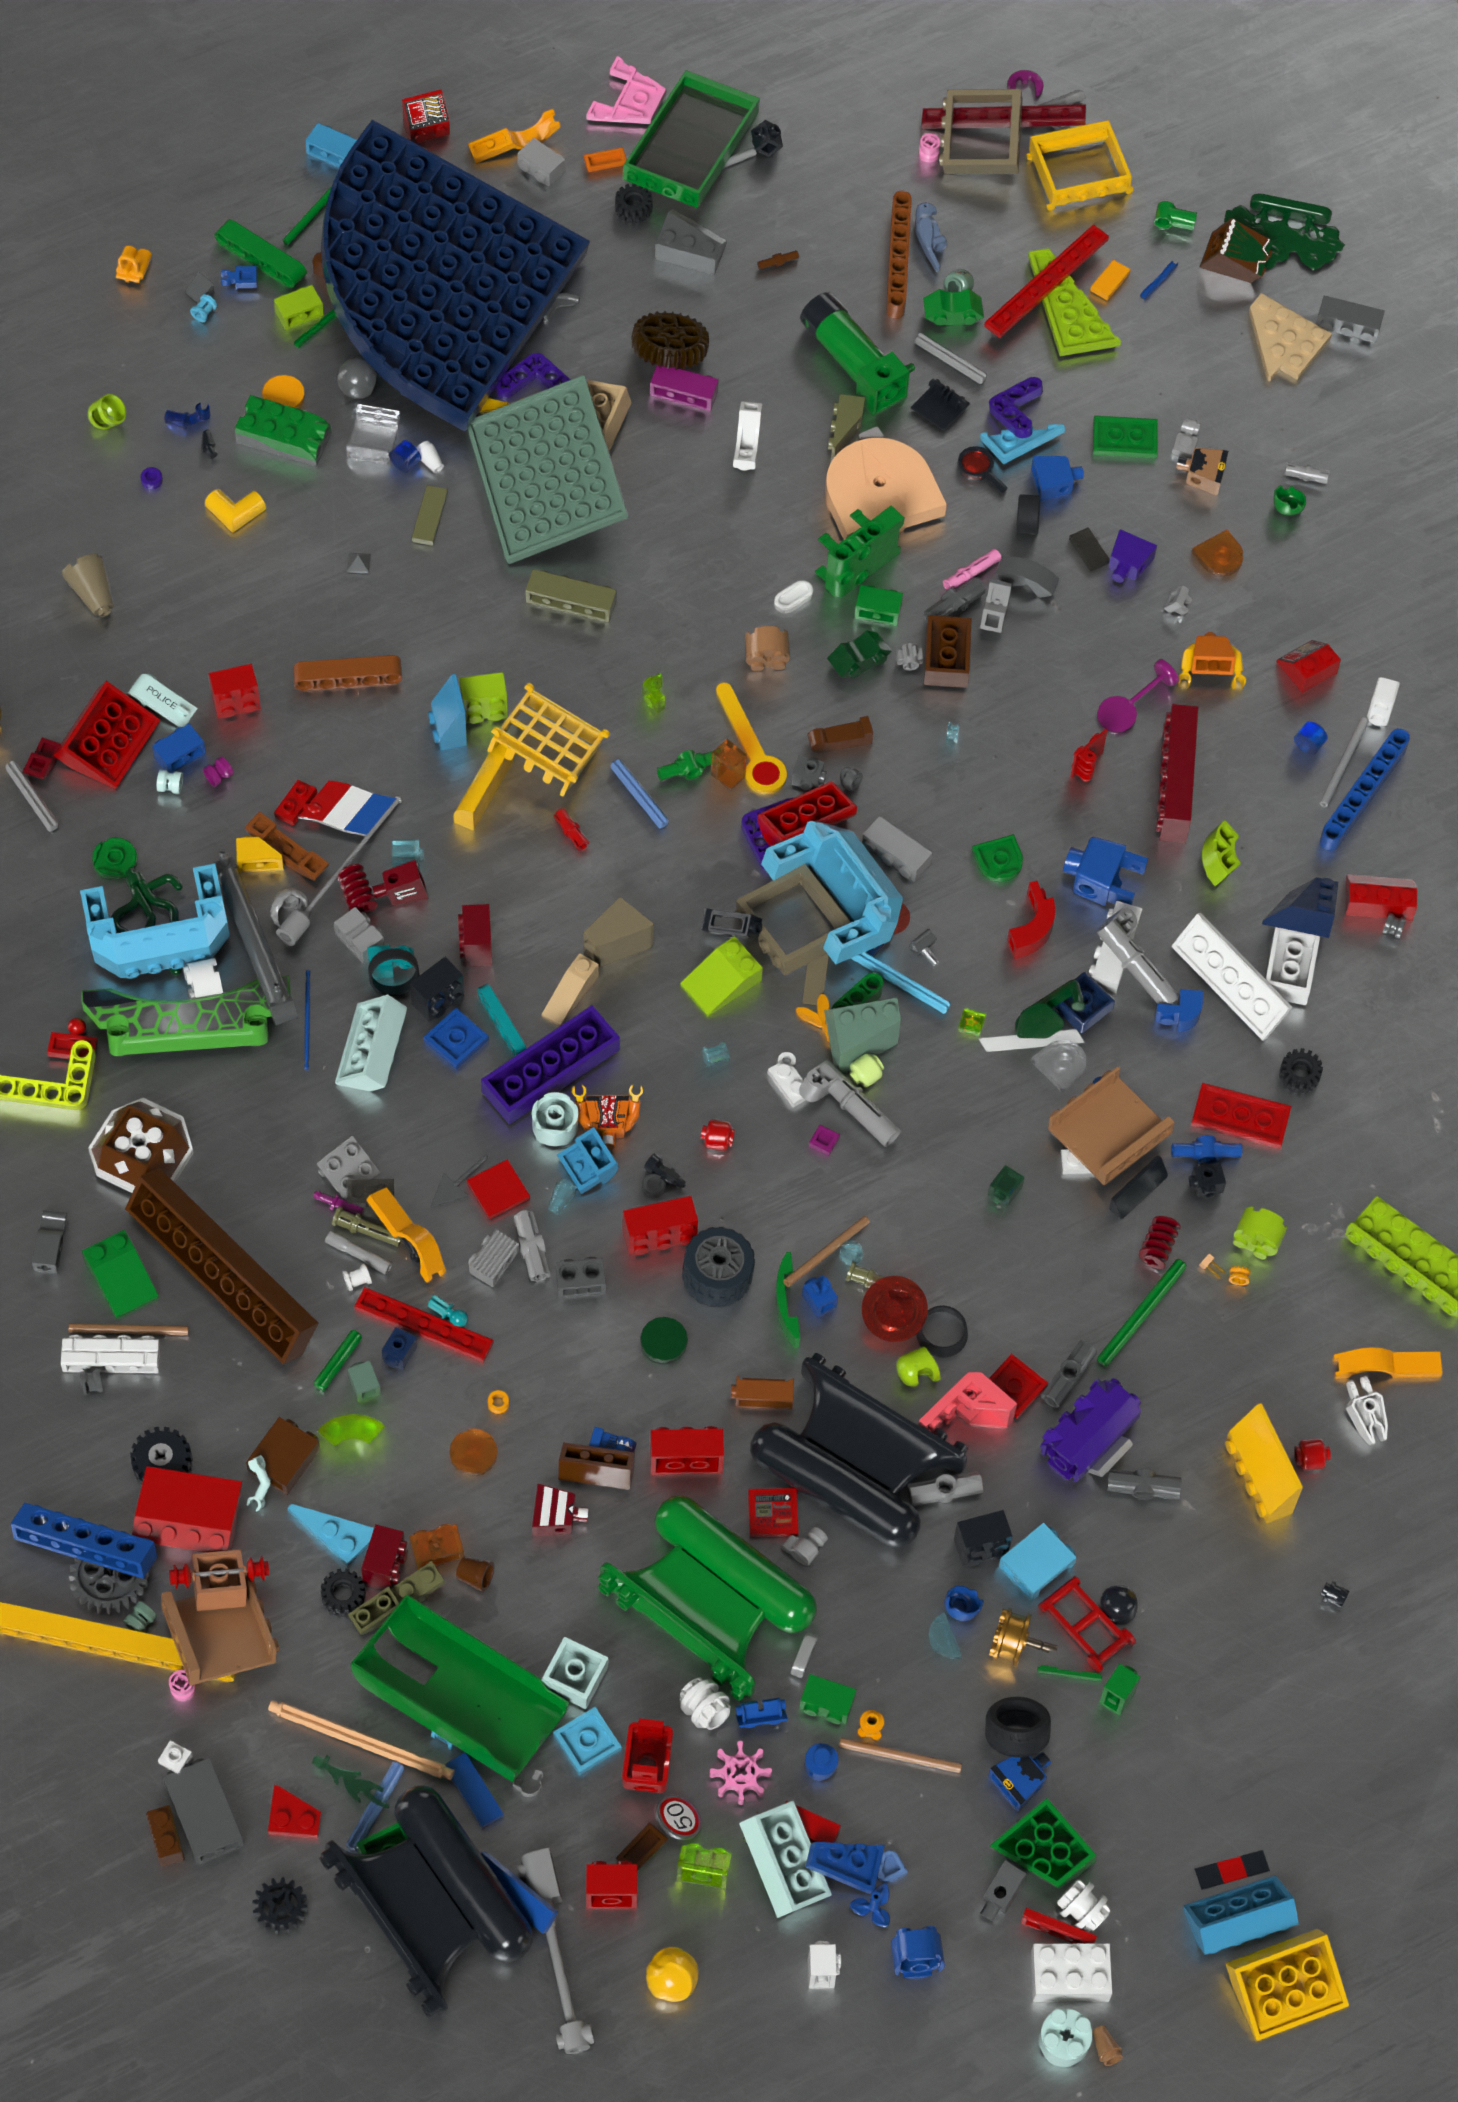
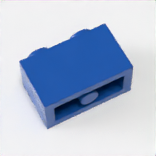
[152,723,206,773]

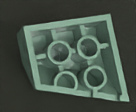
[824,998,901,1075]

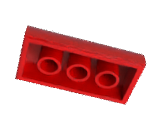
[758,781,857,847]

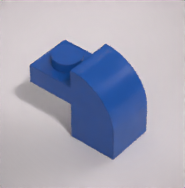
[1155,989,1203,1032]

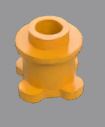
[857,1710,884,1741]

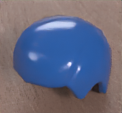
[944,1586,984,1621]

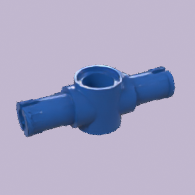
[1171,1135,1242,1164]

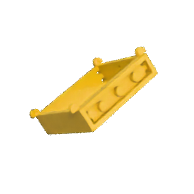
[1026,120,1134,211]

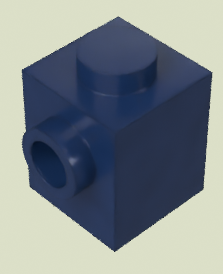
[382,1327,417,1369]

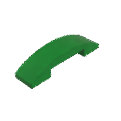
[775,1252,800,1348]

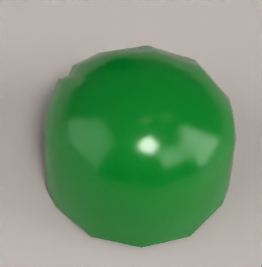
[1274,485,1306,516]

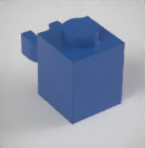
[802,1275,838,1317]

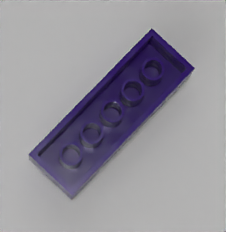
[481,1005,620,1125]

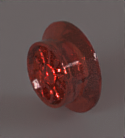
[862,1276,928,1342]

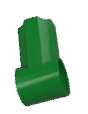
[1154,201,1197,230]

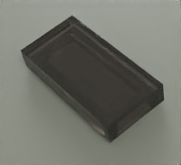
[1069,527,1110,572]

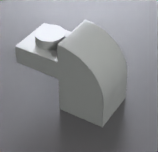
[980,579,1012,633]

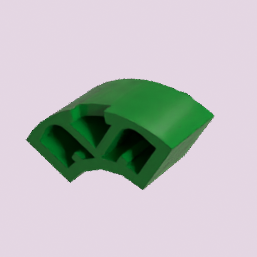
[923,289,984,325]

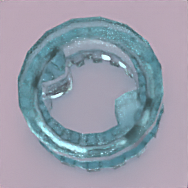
[946,722,959,743]

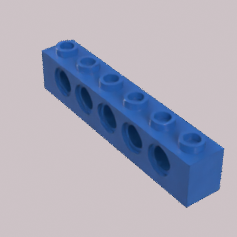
[10,1502,157,1579]

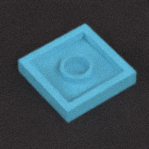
[553,1707,622,1775]

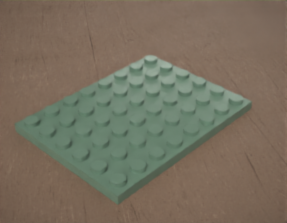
[468,375,629,564]

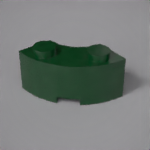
[827,630,892,678]

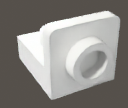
[158,1740,194,1774]

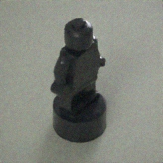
[644,1153,686,1189]

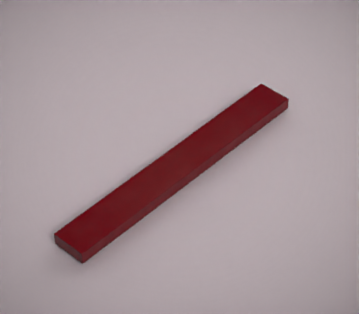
[921,104,1087,129]

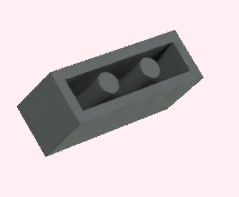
[1316,295,1385,342]

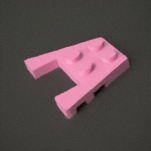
[587,56,666,124]

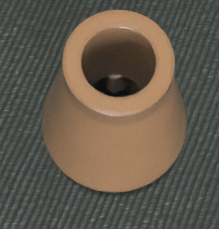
[1092,2025,1123,2066]

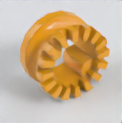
[1228,1266,1251,1285]
[487,1390,509,1415]

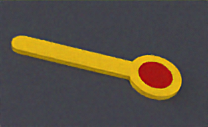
[716,682,787,794]

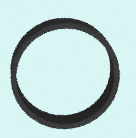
[368,949,420,996]

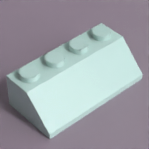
[335,995,407,1092]
[739,1801,832,1918]

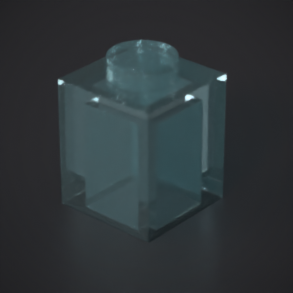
[392,840,424,869]

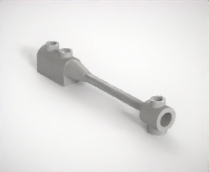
[517,1847,595,2054]

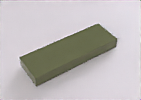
[412,485,448,546]

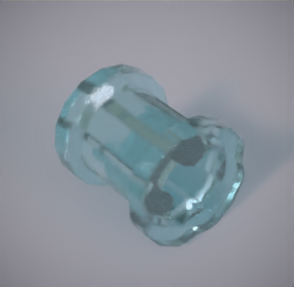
[702,1042,730,1068]

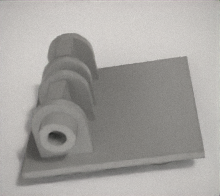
[316,1136,380,1201]

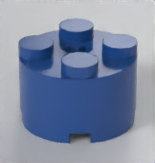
[891,1926,945,1979]

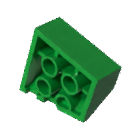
[990,1798,1096,1888]

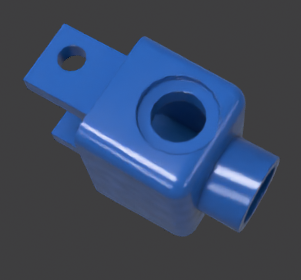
[1063,837,1148,907]

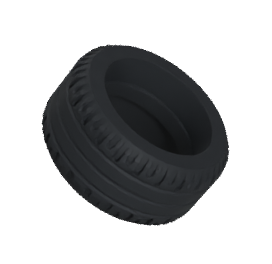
[985,1697,1051,1757]

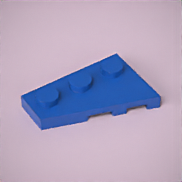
[805,1842,885,1894]

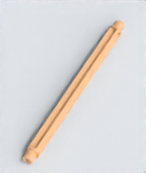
[268,1700,454,1780]

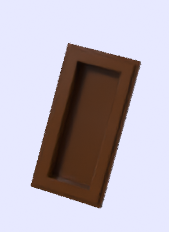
[615,1822,668,1871]

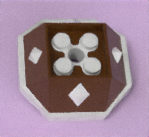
[88,1098,193,1193]

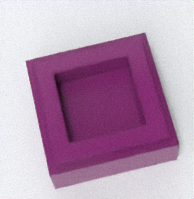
[809,1125,840,1156]

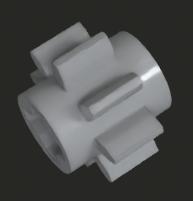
[896,643,924,670]

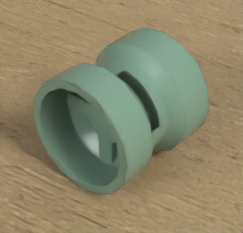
[123,1601,157,1633]

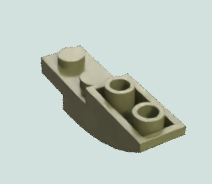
[348,1561,446,1635]

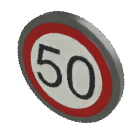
[655,1795,702,1840]

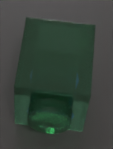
[988,1165,1025,1207]

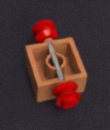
[169,1549,269,1611]

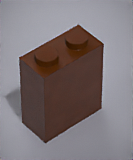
[246,1417,320,1495]

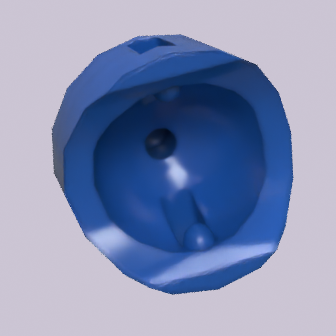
[804,1743,839,1781]

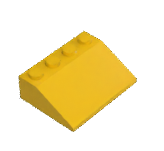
[1225,1403,1303,1524]
[1225,1929,1349,2041]

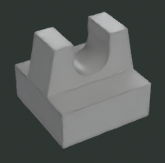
[1163,585,1193,615]

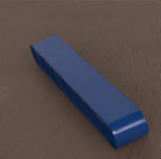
[1320,728,1410,851]

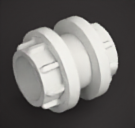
[679,1677,731,1730]
[1057,1879,1111,1933]

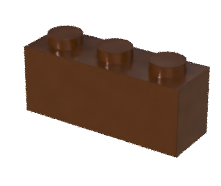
[558,1442,635,1490]

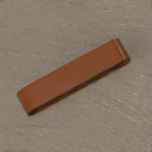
[293,655,402,691]

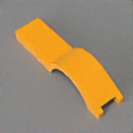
[468,109,561,164]
[366,1187,446,1283]
[1333,1347,1443,1378]

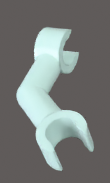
[247,1455,271,1511]

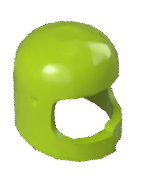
[88,394,126,430]
[896,1347,941,1387]

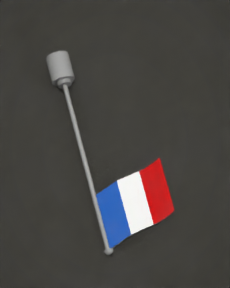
[276,781,403,946]

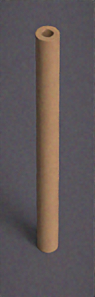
[783,1216,870,1287]
[68,1323,189,1335]
[839,1738,962,1773]

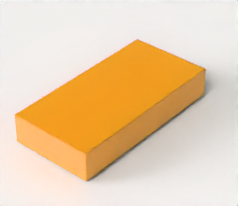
[1090,259,1131,301]

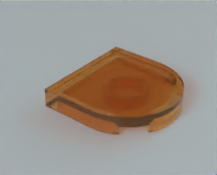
[1192,530,1243,576]

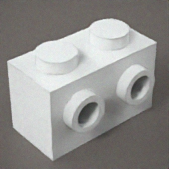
[808,1941,841,1989]

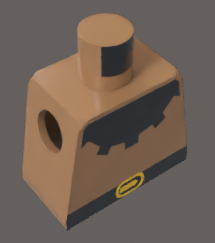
[1176,448,1229,495]

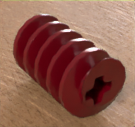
[337,864,377,914]
[1138,1216,1181,1269]

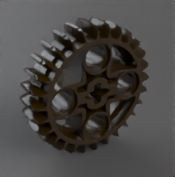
[631,311,709,370]

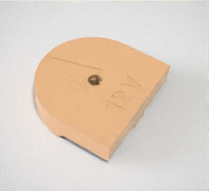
[825,438,947,540]

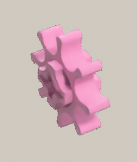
[709,1741,772,1805]

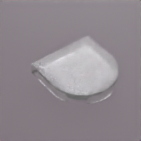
[1031,1040,1087,1093]

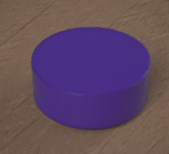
[140,467,163,489]

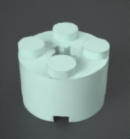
[532,1092,578,1146]
[1038,2009,1092,2067]

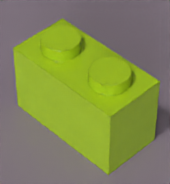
[274,285,324,331]

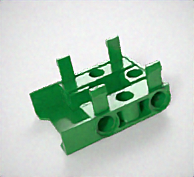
[815,506,905,597]

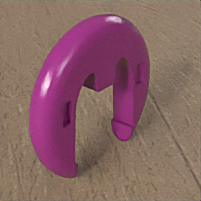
[1007,70,1044,97]

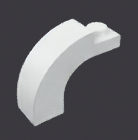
[733,401,762,471]

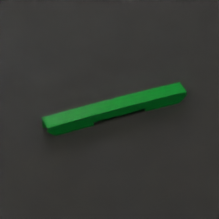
[294,309,337,348]
[1037,1665,1102,1682]

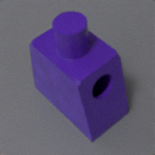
[1108,529,1157,583]

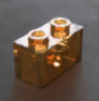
[409,1524,464,1570]

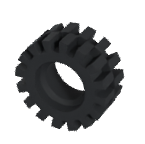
[615,183,652,223]
[1279,1048,1323,1093]
[321,1568,366,1617]

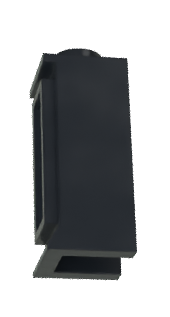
[701,908,762,941]

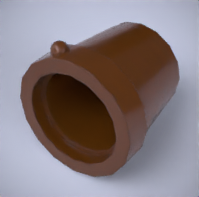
[456,1556,494,1592]

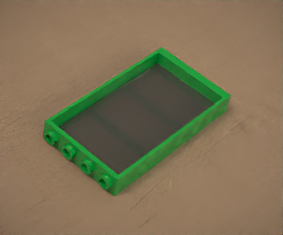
[623,70,760,208]

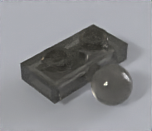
[346,1179,394,1223]

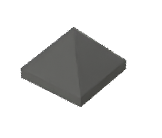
[347,553,371,574]

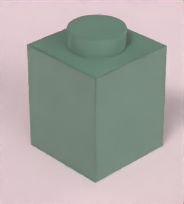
[347,1361,381,1403]

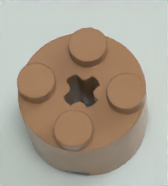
[745,626,790,671]

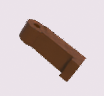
[807,716,873,753]

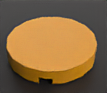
[262,375,305,409]

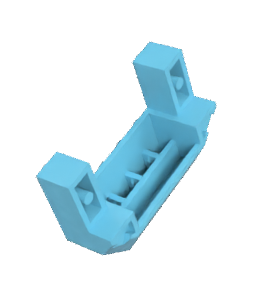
[761,821,903,965]
[80,863,230,978]

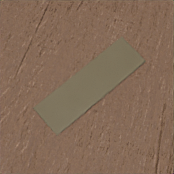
[802,953,829,1006]

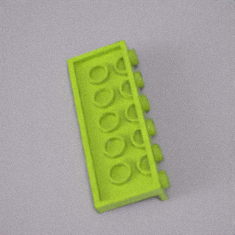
[1345,1196,1458,1319]

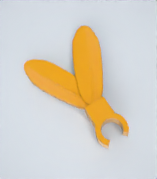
[796,994,830,1043]

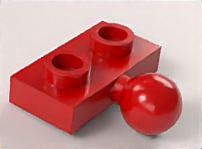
[274,780,321,826]
[47,1018,98,1059]

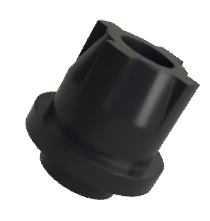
[1320,1580,1350,1608]

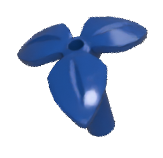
[850,1883,890,1927]

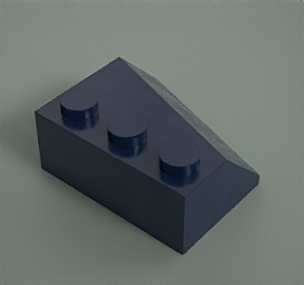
[1262,877,1339,938]

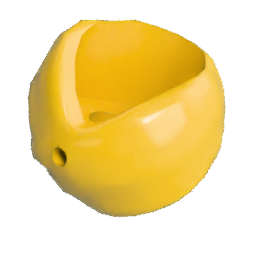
[646,1947,699,2002]

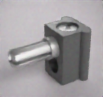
[909,929,939,966]

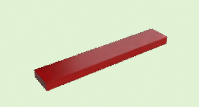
[354,1287,494,1363]

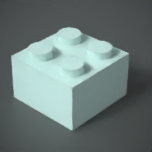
[542,1637,608,1709]

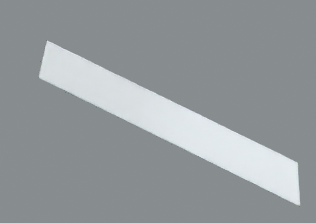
[979,1029,1085,1052]

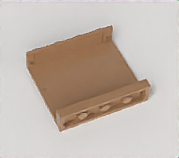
[1048,1066,1175,1186]
[161,1576,279,1686]

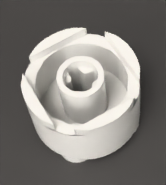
[183,958,223,1000]

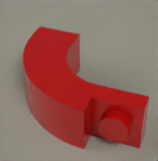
[1007,881,1056,959]

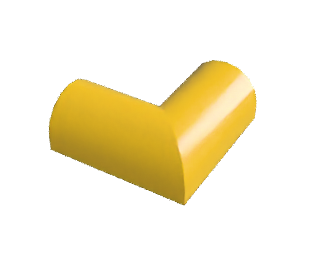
[205,489,266,533]

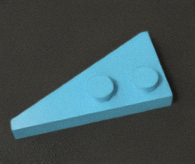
[980,424,1065,464]
[288,1504,374,1567]

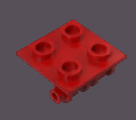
[1070,729,1108,781]

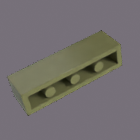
[525,569,617,623]

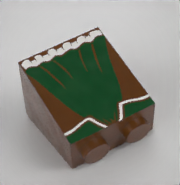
[1200,218,1273,283]

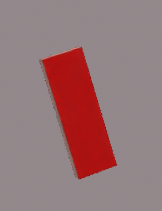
[1021,1908,1097,1944]

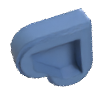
[877,1850,908,1884]

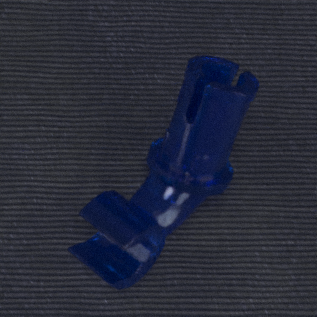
[164,403,211,429]

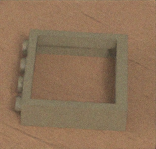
[939,89,1023,174]
[735,864,851,975]

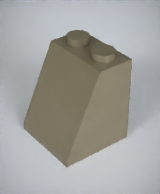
[583,897,654,967]

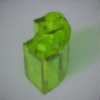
[317,1414,386,1447]

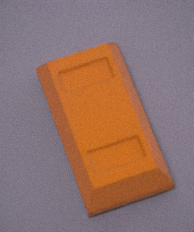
[583,147,627,173]

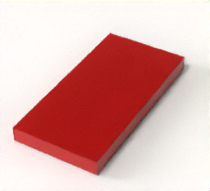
[1191,1083,1292,1149]

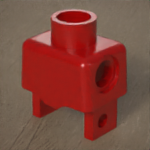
[622,1718,673,1793]

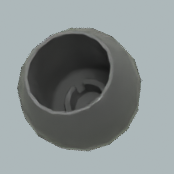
[337,357,377,400]

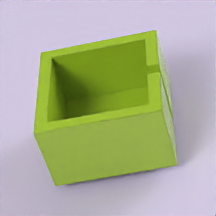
[459,672,508,724]

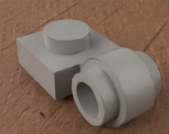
[1172,418,1201,459]

